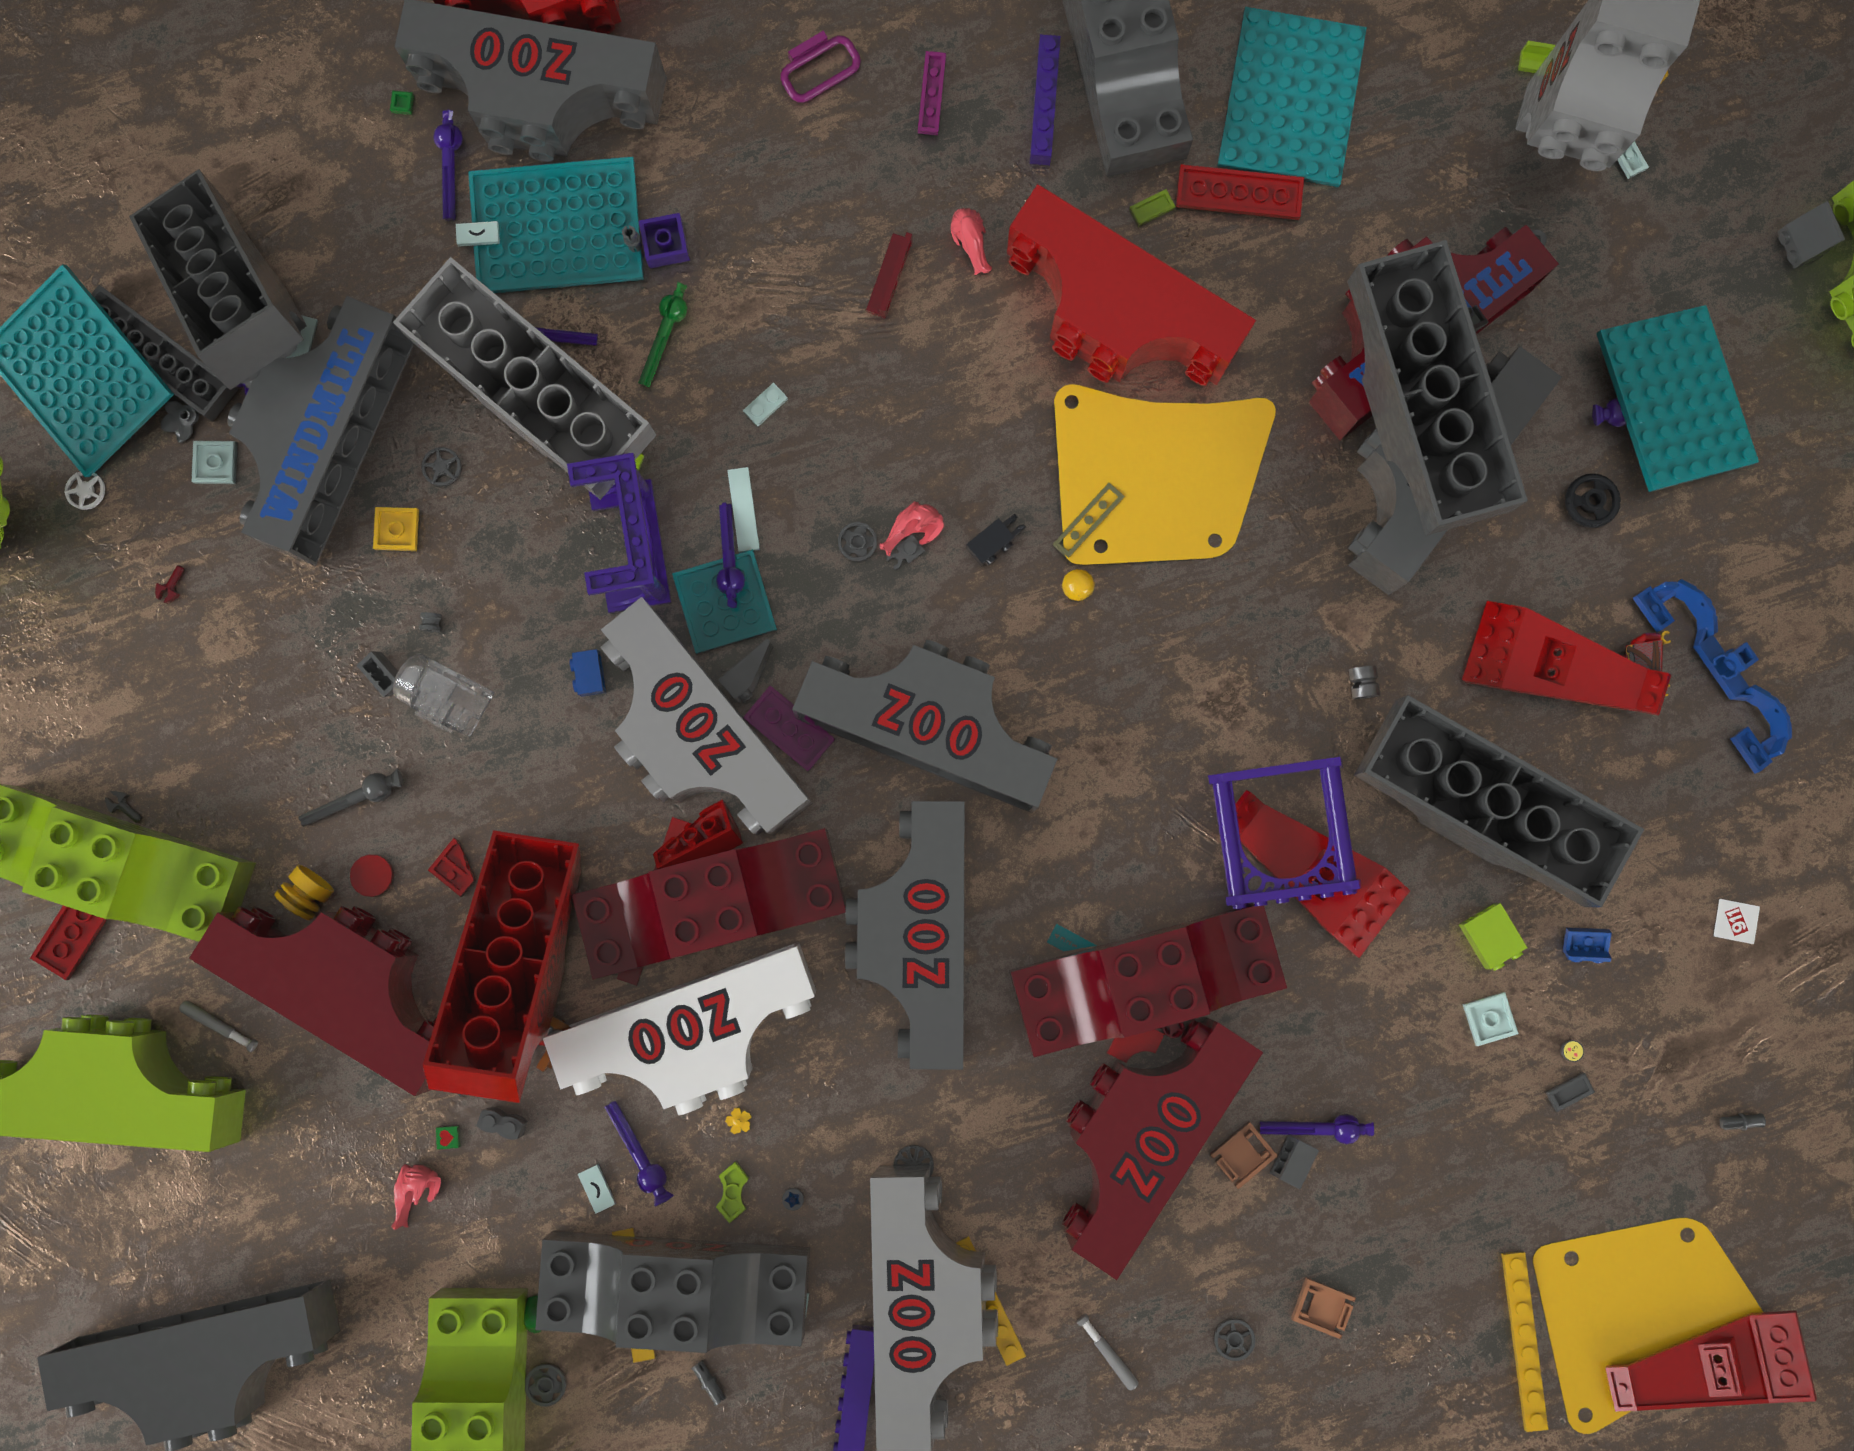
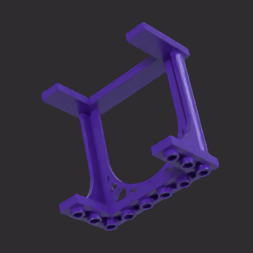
[567,453,672,614]
[1208,757,1361,909]

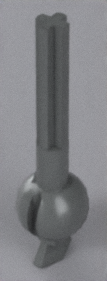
[298,768,403,827]

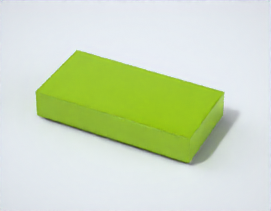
[1129,189,1176,227]

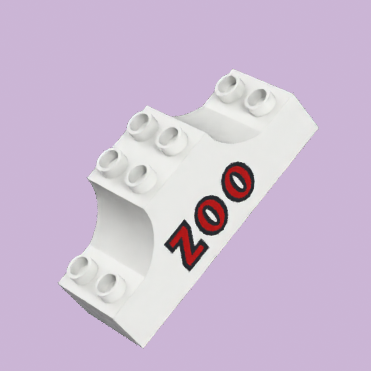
[543,942,816,1115]

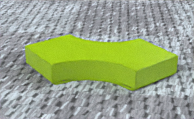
[716,1161,750,1224]

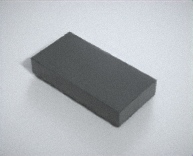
[1545,1072,1595,1112]

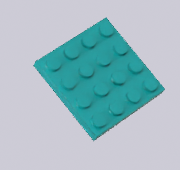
[672,549,777,655]

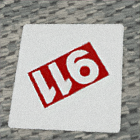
[1713,899,1760,944]

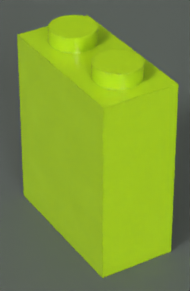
[1458,903,1527,971]

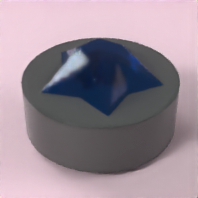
[782,1188,804,1211]

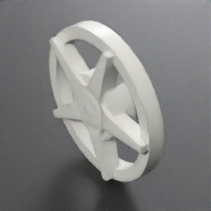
[64,472,105,510]

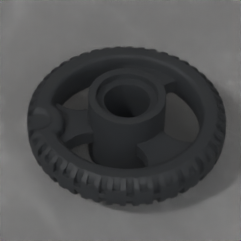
[1565,473,1621,528]

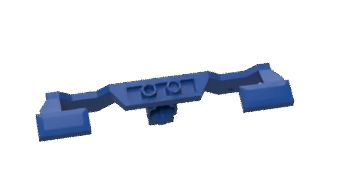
[1633,579,1792,774]

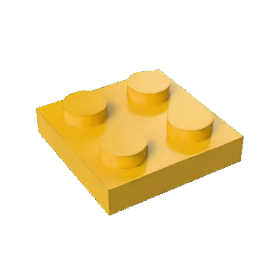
[373,507,419,551]

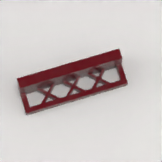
[866,232,913,319]

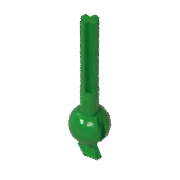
[638,282,688,388]

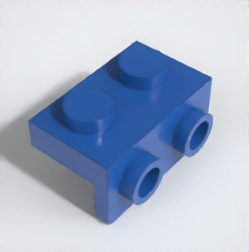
[1563,927,1612,963]

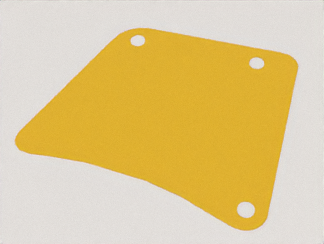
[1054,384,1276,565]
[1533,1218,1763,1434]

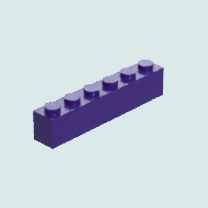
[1030,34,1061,165]
[833,1325,874,1451]

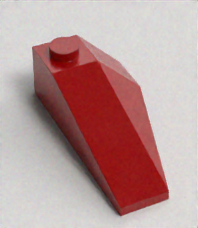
[653,799,743,869]

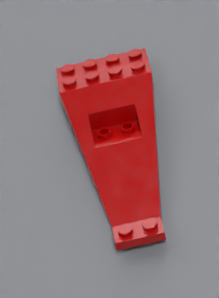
[1462,601,1671,716]
[1235,790,1410,958]
[1605,1310,1817,1412]

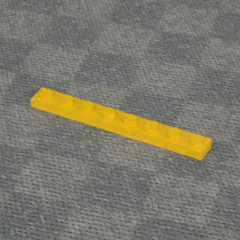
[1501,1251,1548,1432]

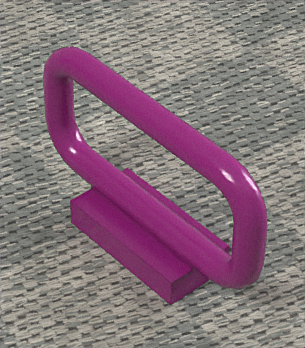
[780,30,861,103]

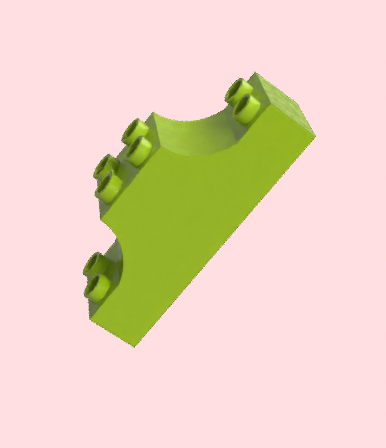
[0,784,256,942]
[0,1014,246,1152]
[411,1288,528,1451]

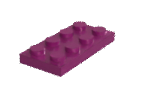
[743,686,835,772]

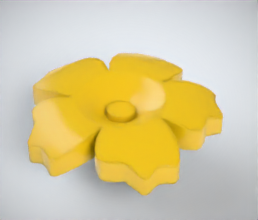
[725,1108,751,1134]

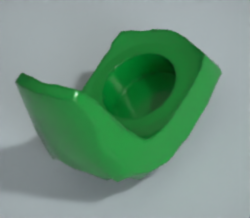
[524,1295,541,1333]

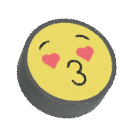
[1560,1040,1584,1062]

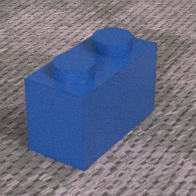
[570,649,606,697]

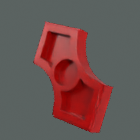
[1107,1029,1165,1063]

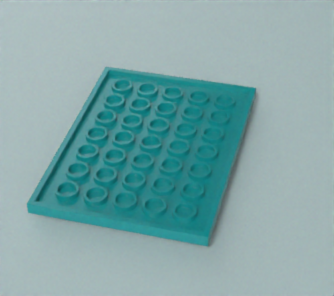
[1217,7,1367,187]
[468,157,644,293]
[0,264,174,477]
[1596,305,1759,492]

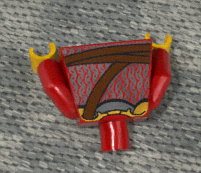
[1621,631,1671,696]

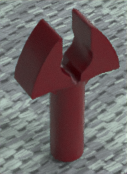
[155,565,185,604]

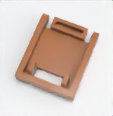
[1210,1121,1278,1189]
[1291,1277,1356,1339]

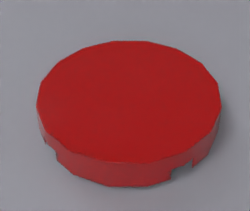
[350,854,394,897]

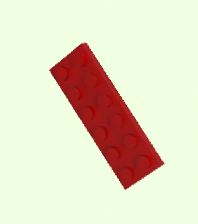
[1176,164,1304,220]

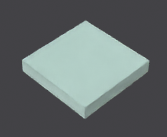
[192,441,238,484]
[1462,992,1518,1046]

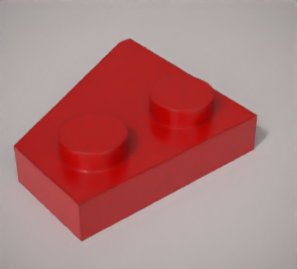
[428,838,476,897]

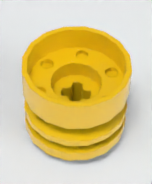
[274,864,334,921]

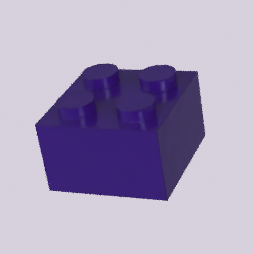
[639,213,690,268]

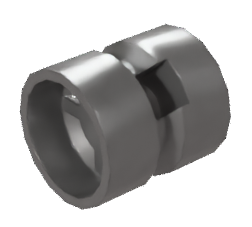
[1349,666,1380,699]

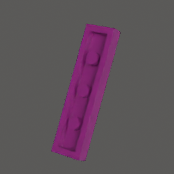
[918,51,946,135]

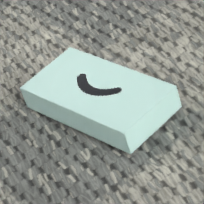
[456,221,500,247]
[578,1164,616,1214]

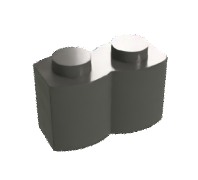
[476,1107,528,1140]

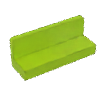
[1518,41,1555,73]

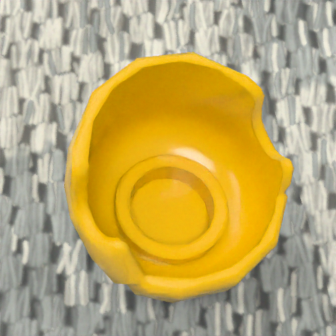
[1061,569,1095,601]

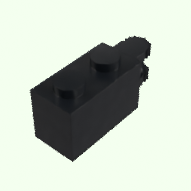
[966,514,1026,567]

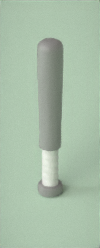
[179,1001,258,1052]
[1077,1314,1139,1390]

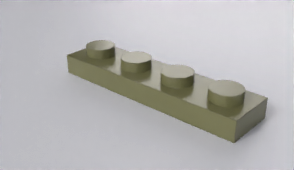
[1053,483,1125,558]

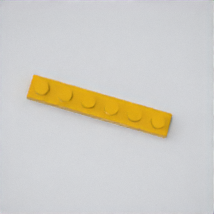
[955,1236,1026,1366]

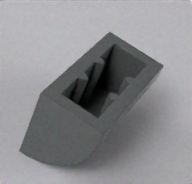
[356,651,408,697]
[1270,1135,1319,1189]

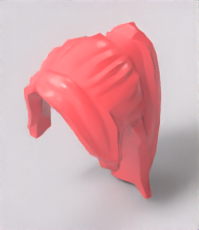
[951,208,992,275]
[880,501,944,556]
[391,1164,441,1230]

